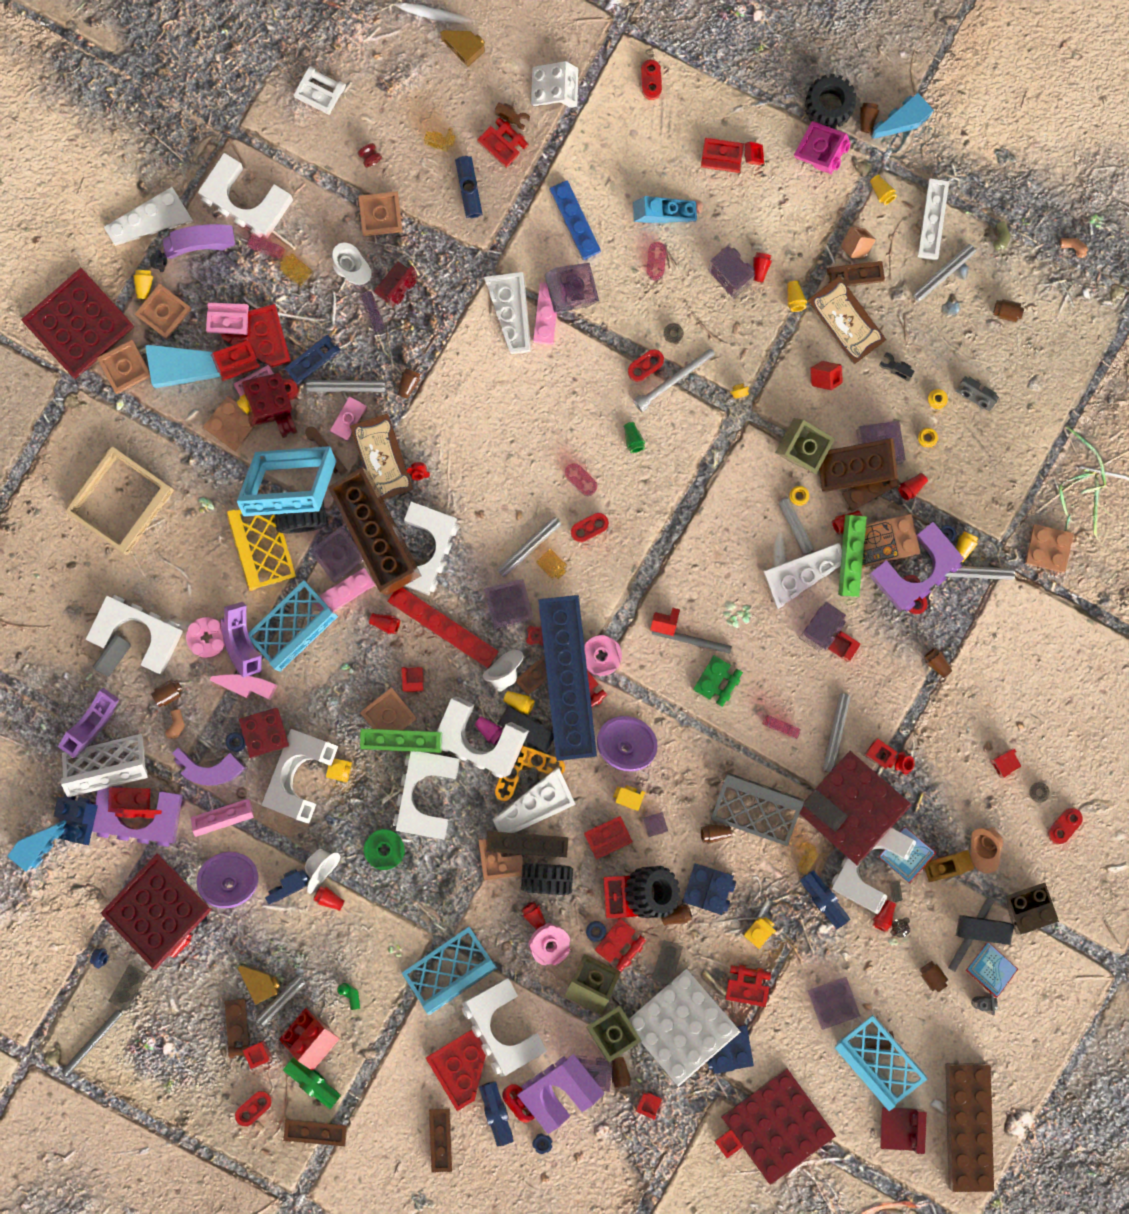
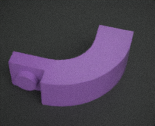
[163,224,235,259]
[221,601,261,678]
[58,688,120,758]
[172,748,247,786]

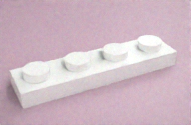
[917,179,949,260]

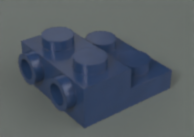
[53,794,98,845]
[682,863,736,915]
[265,869,310,905]
[707,1025,754,1074]

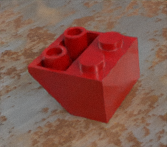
[603,875,638,919]
[279,1008,340,1070]

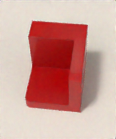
[810,361,843,390]
[650,607,680,636]
[828,631,861,662]
[401,667,424,693]
[990,748,1021,778]
[243,1040,273,1069]
[635,1090,662,1120]

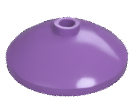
[597,716,658,771]
[197,852,259,908]

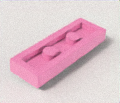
[533,283,560,345]
[313,568,375,612]
[191,799,254,837]

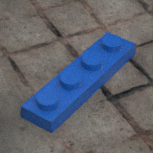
[549,180,601,260]

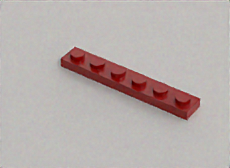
[387,587,499,668]

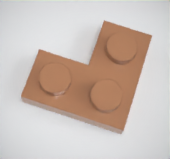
[479,839,523,881]

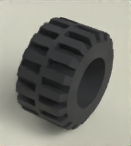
[805,74,857,129]
[274,500,327,534]
[521,863,573,895]
[625,866,680,918]

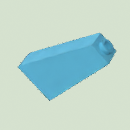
[146,345,221,388]

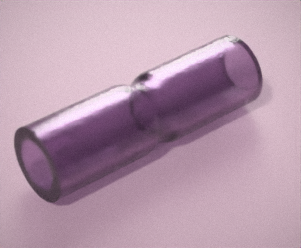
[361,291,386,333]

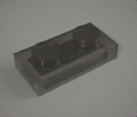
[803,790,848,832]
[651,939,683,985]
[109,964,148,1011]

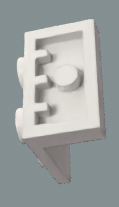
[531,61,578,108]

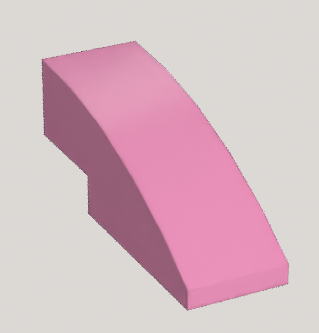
[210,675,277,700]

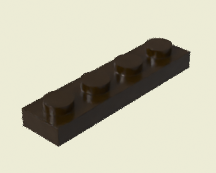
[485,831,568,858]

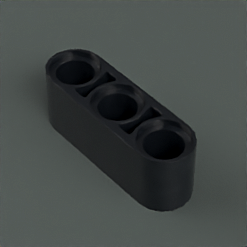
[497,706,554,754]
[955,915,1015,945]

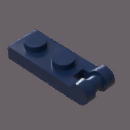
[284,335,341,385]

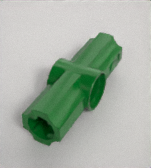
[283,1057,342,1109]

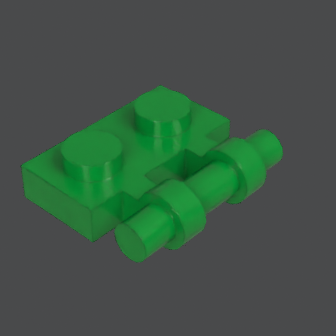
[693,655,743,707]

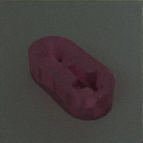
[247,235,285,259]
[646,242,666,281]
[565,463,597,496]
[762,715,801,739]

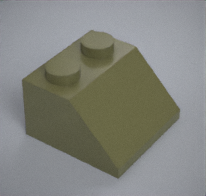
[775,418,835,474]
[564,954,621,1015]
[586,1006,642,1063]

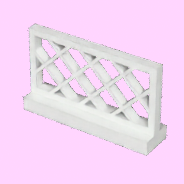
[61,734,148,797]

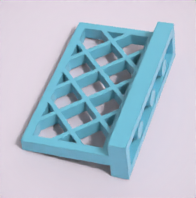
[248,580,338,672]
[402,927,497,1015]
[835,1015,928,1111]

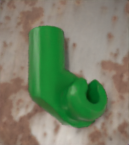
[337,983,361,1010]

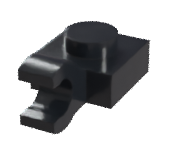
[879,352,915,381]

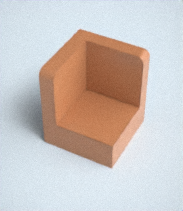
[841,227,876,259]

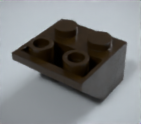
[1006,882,1059,935]

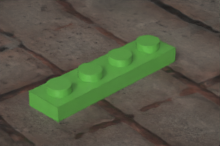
[838,515,867,597]
[360,728,442,753]

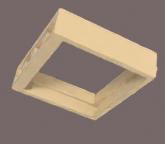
[65,447,174,555]

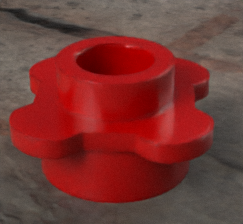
[407,462,430,481]
[526,625,543,646]
[894,752,915,775]

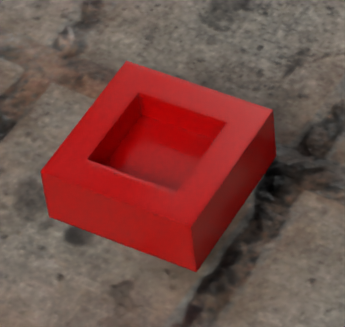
[744,141,764,166]
[715,1129,744,1158]

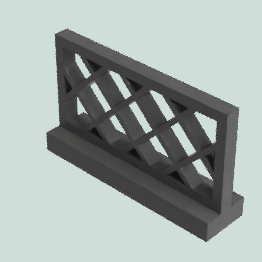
[711,772,804,846]

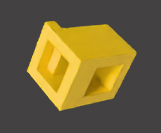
[326,758,352,782]
[613,785,645,811]

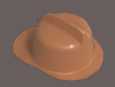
[971,827,1003,874]

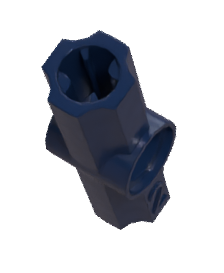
[455,156,483,219]
[800,870,851,930]
[479,1081,514,1147]

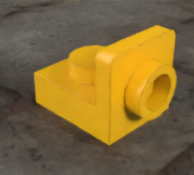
[743,917,776,949]

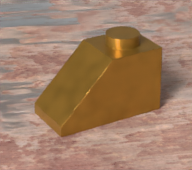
[440,30,485,67]
[924,849,975,882]
[237,965,281,1005]

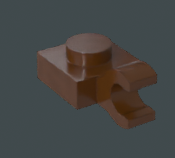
[495,102,530,130]

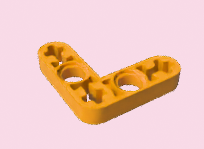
[495,746,565,801]

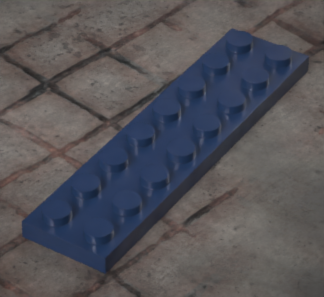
[538,595,597,761]

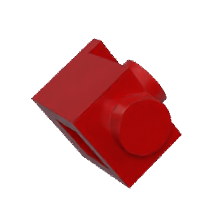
[863,738,898,769]

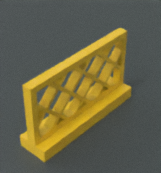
[226,509,296,591]

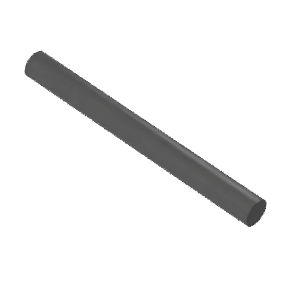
[652,631,732,654]
[948,897,994,972]
[61,1009,123,1076]

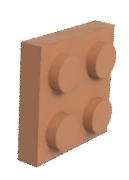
[358,191,403,237]
[135,283,192,340]
[97,340,150,394]
[203,396,256,452]
[1025,524,1074,573]
[360,687,417,730]

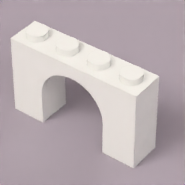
[198,153,293,239]
[404,502,459,595]
[86,595,183,675]
[437,696,529,778]
[262,729,338,823]
[393,751,460,840]
[832,828,916,914]
[462,978,547,1077]

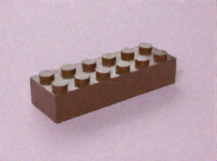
[328,467,422,595]
[945,1063,994,1192]

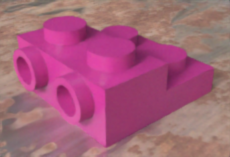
[794,121,850,174]

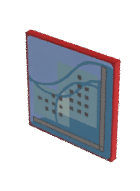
[879,827,936,884]
[965,942,1018,998]

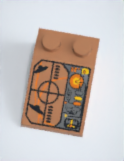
[862,514,920,568]

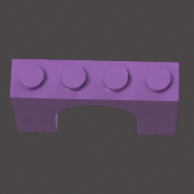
[869,522,964,612]
[92,785,183,847]
[517,1054,605,1134]

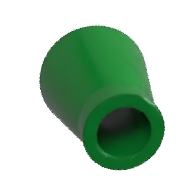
[623,422,646,453]

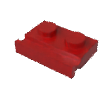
[701,138,744,173]
[211,340,260,382]
[584,816,633,860]

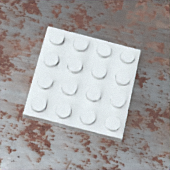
[629,969,740,1087]

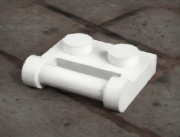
[294,66,346,115]

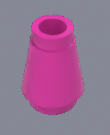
[474,716,503,745]

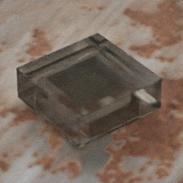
[889,880,903,902]

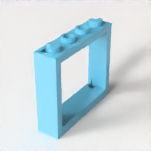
[237,446,336,516]

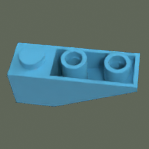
[871,93,934,139]
[633,196,697,223]
[7,820,67,872]

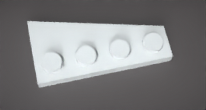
[104,187,193,246]
[484,272,531,354]
[763,543,842,609]
[493,767,576,833]

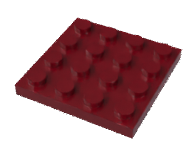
[21,267,135,379]
[799,751,912,865]
[100,853,212,970]
[721,1068,836,1185]

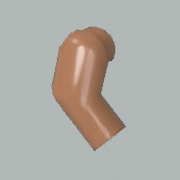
[1060,238,1088,258]
[165,709,185,739]

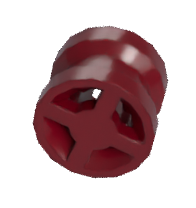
[357,143,382,168]
[276,414,298,438]

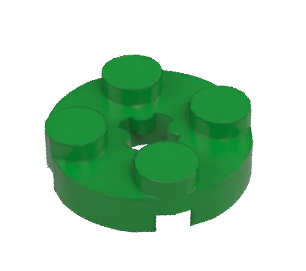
[364,829,405,870]

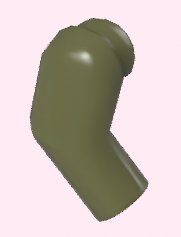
[993,221,1011,251]

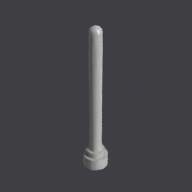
[633,349,715,412]

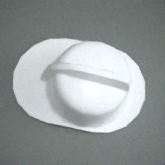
[332,242,371,285]
[483,650,524,692]
[305,849,340,894]

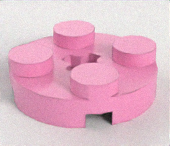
[186,617,225,658]
[584,635,622,676]
[528,923,570,966]

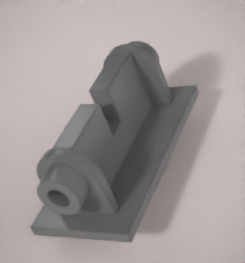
[956,376,999,412]
[971,992,998,1015]

